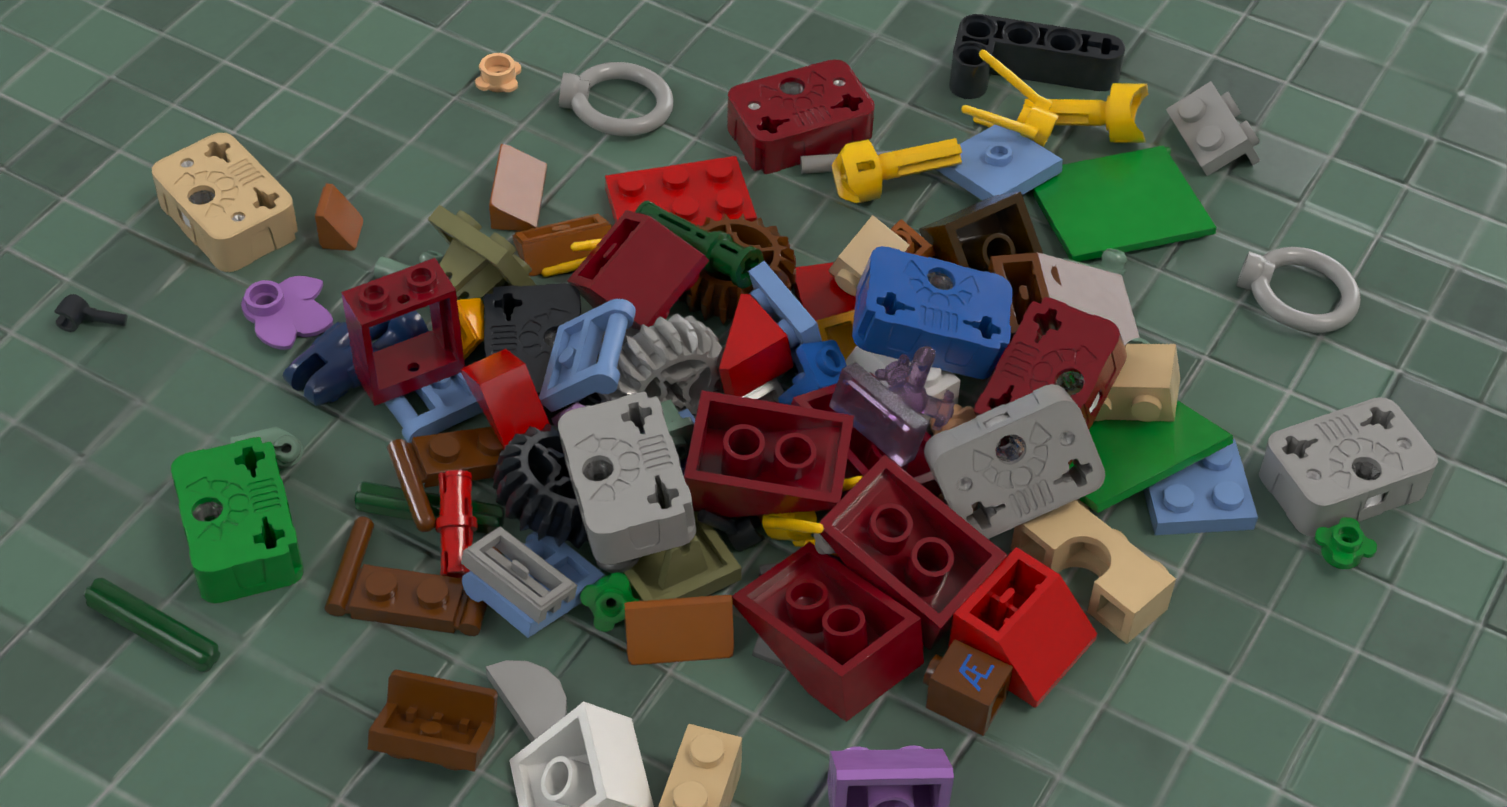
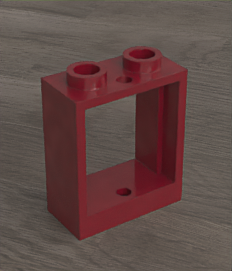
[341,258,465,406]

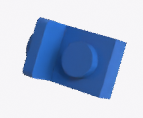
[778,340,853,405]

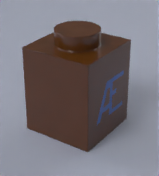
[923,639,1013,736]

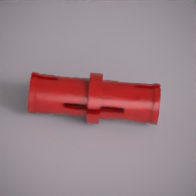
[435,470,477,578]

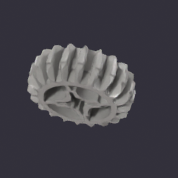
[598,313,724,415]

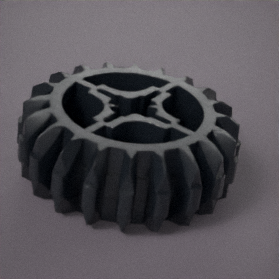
[493,423,589,549]

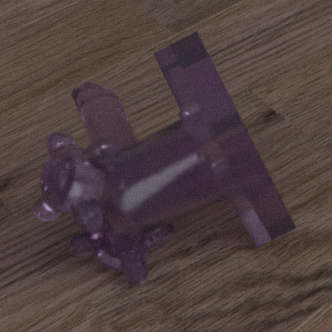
[829,346,955,467]

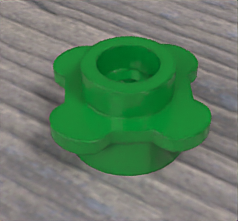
[1314,517,1377,569]
[580,572,640,632]

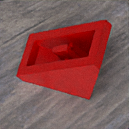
[719,294,793,397]
[461,348,550,450]

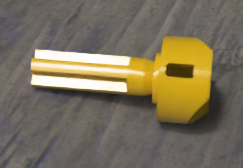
[1023,83,1148,143]
[831,138,962,203]

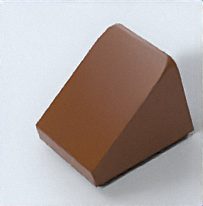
[315,183,363,251]

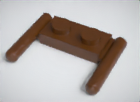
[387,426,504,532]
[324,516,502,636]

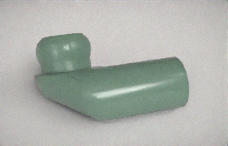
[230,427,303,467]

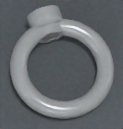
[559,62,674,136]
[1236,247,1361,333]

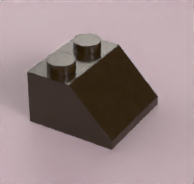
[919,191,1043,279]

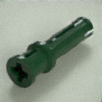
[635,201,764,289]

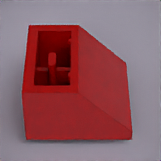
[948,547,1097,708]

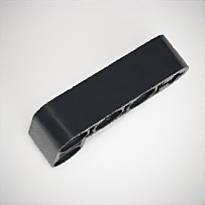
[949,14,1125,99]

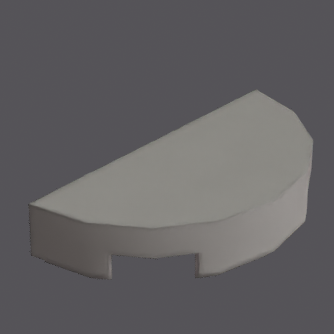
[486,660,567,742]

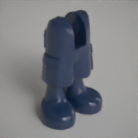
[283,310,429,407]

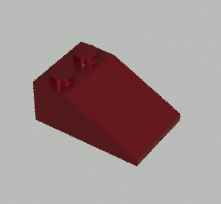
[684,390,854,518]
[819,454,1007,650]
[732,542,924,722]

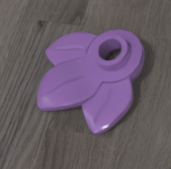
[241,276,334,350]

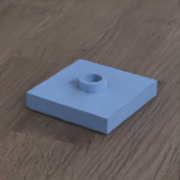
[936,125,1063,201]

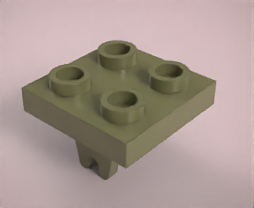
[428,205,536,302]
[622,506,742,601]

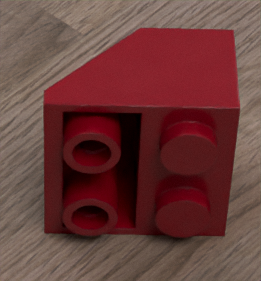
[567,210,709,330]

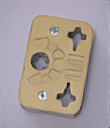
[152,133,298,272]

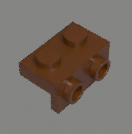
[367,669,498,772]

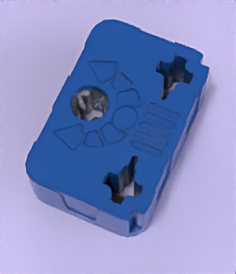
[852,246,1012,379]

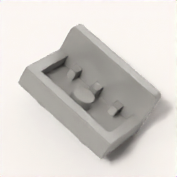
[1166,81,1261,176]

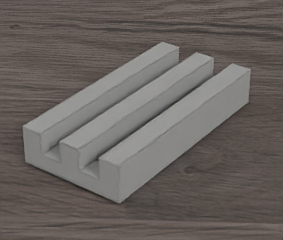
[461,526,577,624]

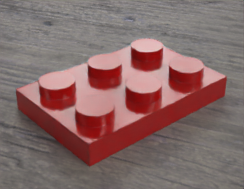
[605,156,757,226]

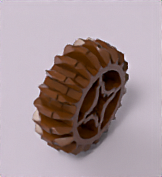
[678,213,796,325]

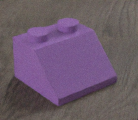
[827,745,954,807]

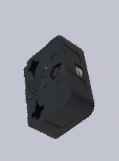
[484,283,586,425]

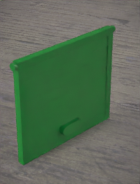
[1030,145,1217,262]
[1069,400,1233,513]

